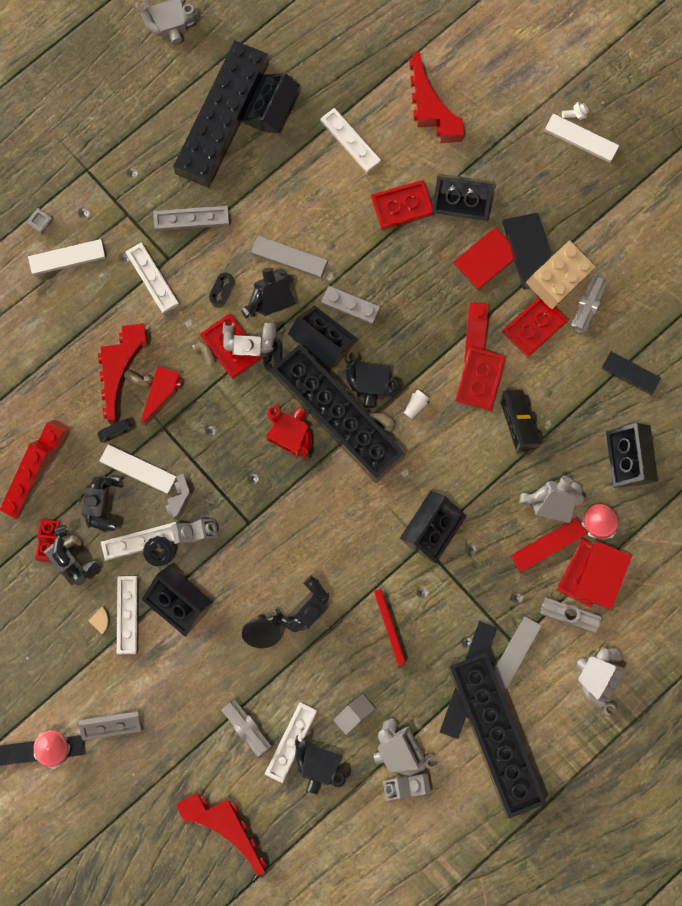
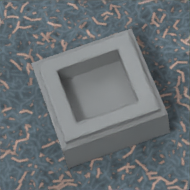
[26,208,53,235]

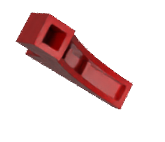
[409,52,464,143]
[98,323,148,424]
[0,419,71,519]
[175,793,267,876]

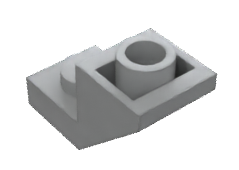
[166,474,191,520]
[171,519,219,544]
[383,774,431,801]

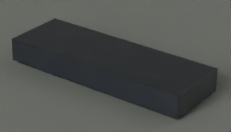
[601,351,661,396]

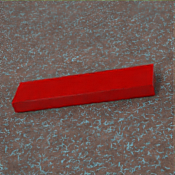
[510,518,587,573]
[374,589,405,667]

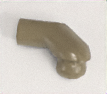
[192,341,216,365]
[124,370,153,388]
[370,413,395,432]
[64,535,82,550]

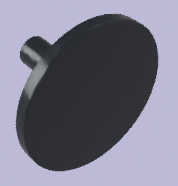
[242,614,281,648]

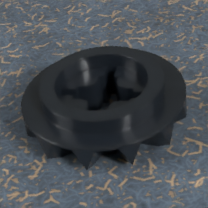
[143,535,174,566]

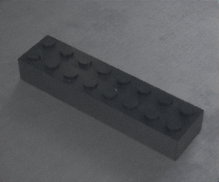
[173,40,269,188]
[271,344,404,483]
[448,652,546,819]

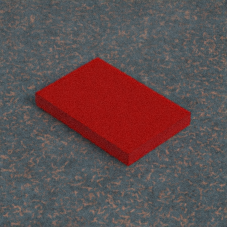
[370,180,435,230]
[453,227,514,290]
[502,297,569,358]
[199,313,263,380]
[454,346,506,412]
[556,539,594,608]
[574,541,632,610]

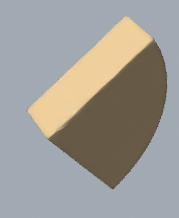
[89,607,108,635]

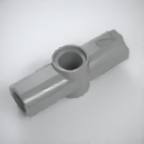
[570,277,607,334]
[540,597,601,633]
[221,700,272,757]

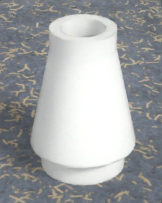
[404,390,430,419]

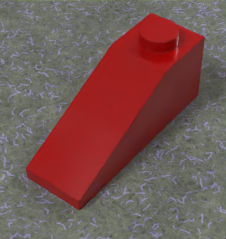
[464,302,488,363]
[141,366,183,425]

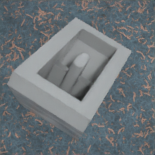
[333,694,376,735]

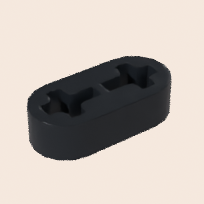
[209,272,234,308]
[263,337,281,373]
[97,419,134,443]

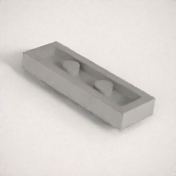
[321,286,380,325]
[79,711,141,741]

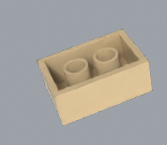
[526,240,595,309]

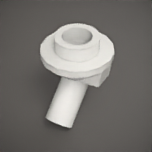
[562,102,589,120]

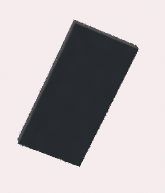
[502,213,552,290]

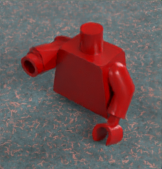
[266,406,312,461]

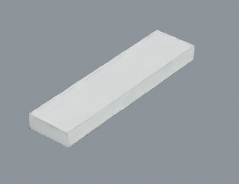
[320,108,381,174]
[545,114,619,163]
[28,239,105,276]
[126,243,179,314]
[99,445,177,495]
[101,522,176,561]
[117,576,138,655]
[265,703,318,783]

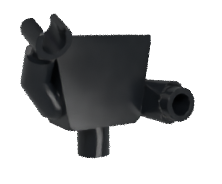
[241,267,296,319]
[344,354,399,408]
[82,475,125,533]
[44,525,101,585]
[270,575,330,632]
[294,735,346,795]

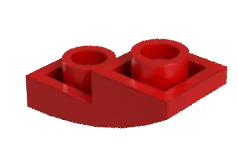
[35,520,60,562]

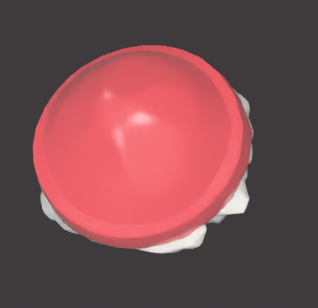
[581,504,618,539]
[34,730,70,769]

